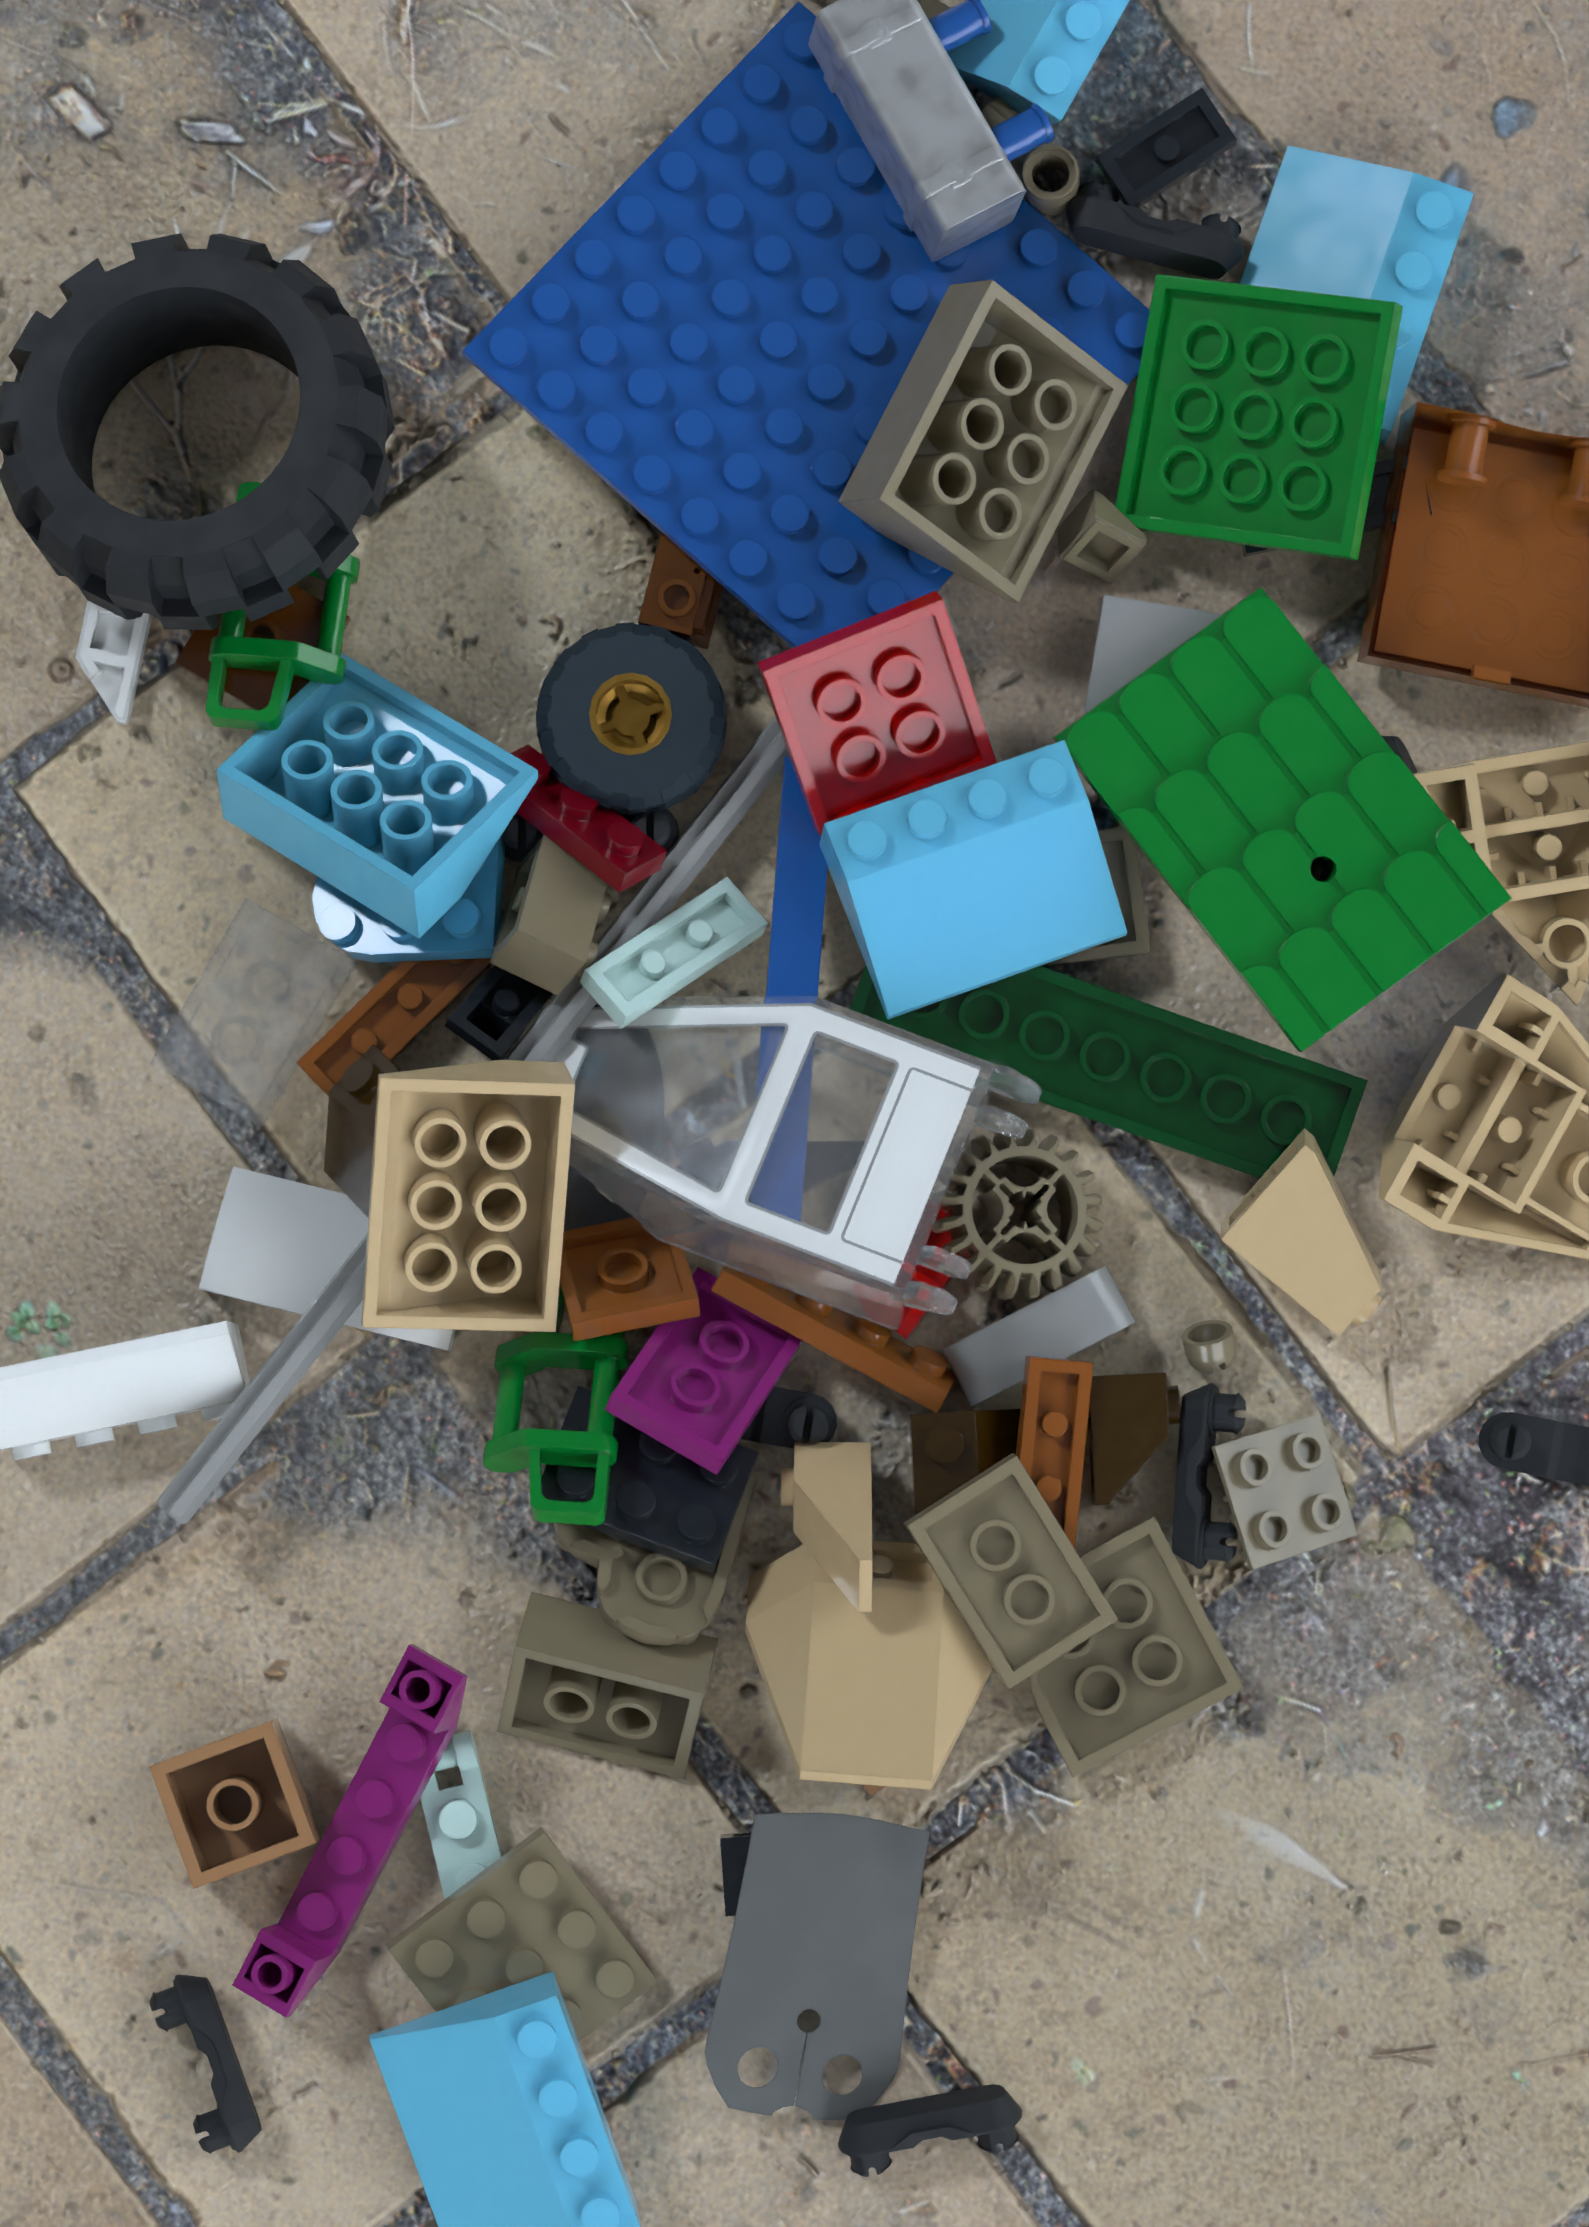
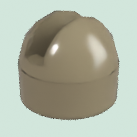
[1182,1320,1236,1375]

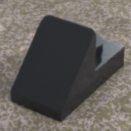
[445,965,555,1061]

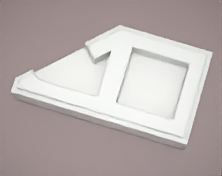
[75,601,152,726]

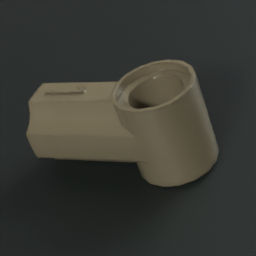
[981,96,1080,216]

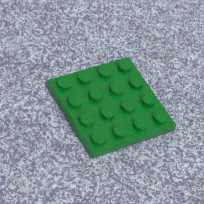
[1115,274,1403,560]

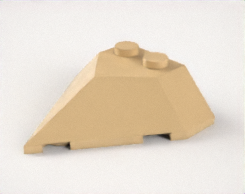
[1413,741,1589,1007]

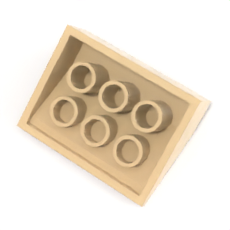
[361,1060,575,1332]

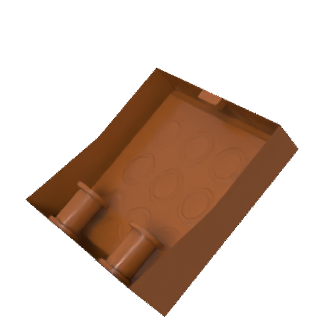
[1357,402,1589,708]

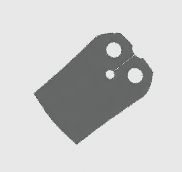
[705,1813,930,2120]

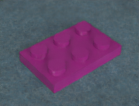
[605,1267,803,1475]

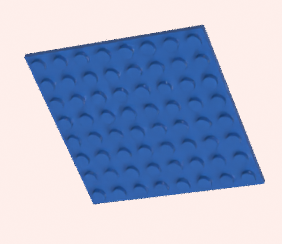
[462,1,1150,648]

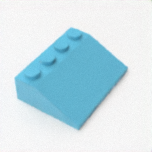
[1240,145,1474,445]
[216,653,538,939]
[819,740,1127,1020]
[369,1971,641,2227]

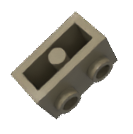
[490,835,612,996]

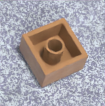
[149,1718,322,1889]

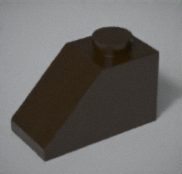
[1088,1373,1180,1505]

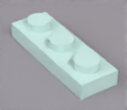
[580,877,768,1029]

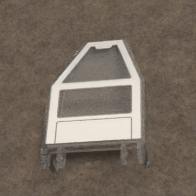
[551,996,1042,1330]

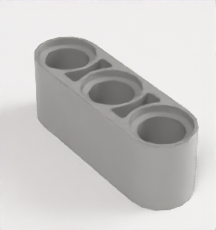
[942,1265,1136,1407]

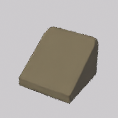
[1057,489,1147,585]

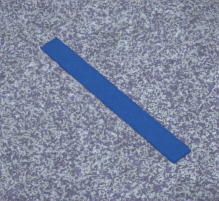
[750,756,828,1222]

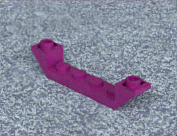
[232,1644,467,2018]

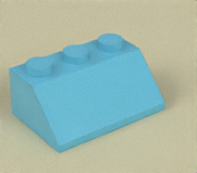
[947,0,1130,126]

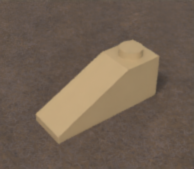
[781,1442,873,1612]

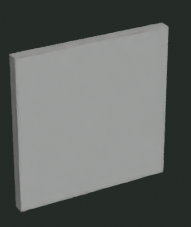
[1084,595,1222,714]

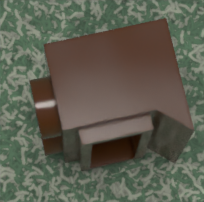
[638,532,723,650]

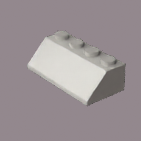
[0,1321,250,1461]

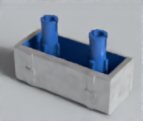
[808,0,1054,262]

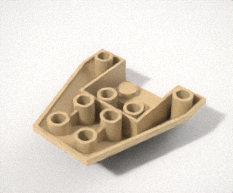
[745,1540,993,1790]

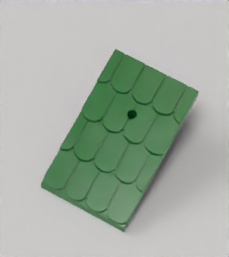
[1052,587,1512,1052]

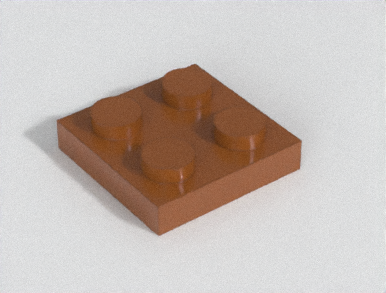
[559,1210,700,1341]

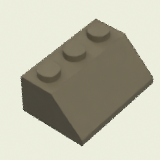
[497,1592,718,1779]

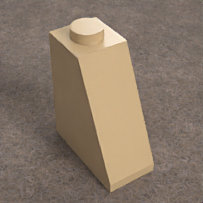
[1221,1128,1382,1336]

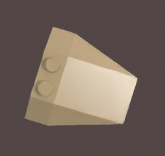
[1378,973,1589,1259]

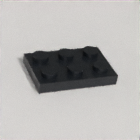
[542,1386,759,1574]

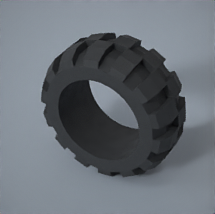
[0,233,395,630]

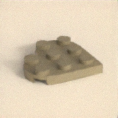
[553,1476,756,1646]

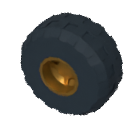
[536,622,727,816]

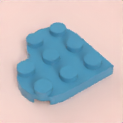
[312,835,506,963]

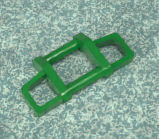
[206,482,360,731]
[482,1289,629,1526]

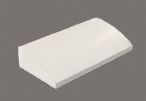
[198,1166,456,1351]

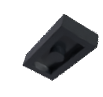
[1095,88,1237,208]

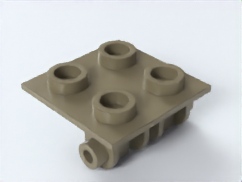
[1211,1413,1358,1570]

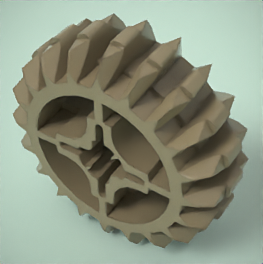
[930,1127,1104,1300]

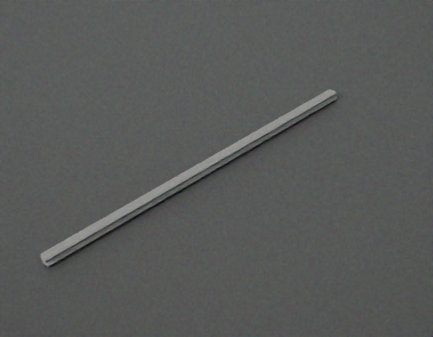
[157,716,789,1524]

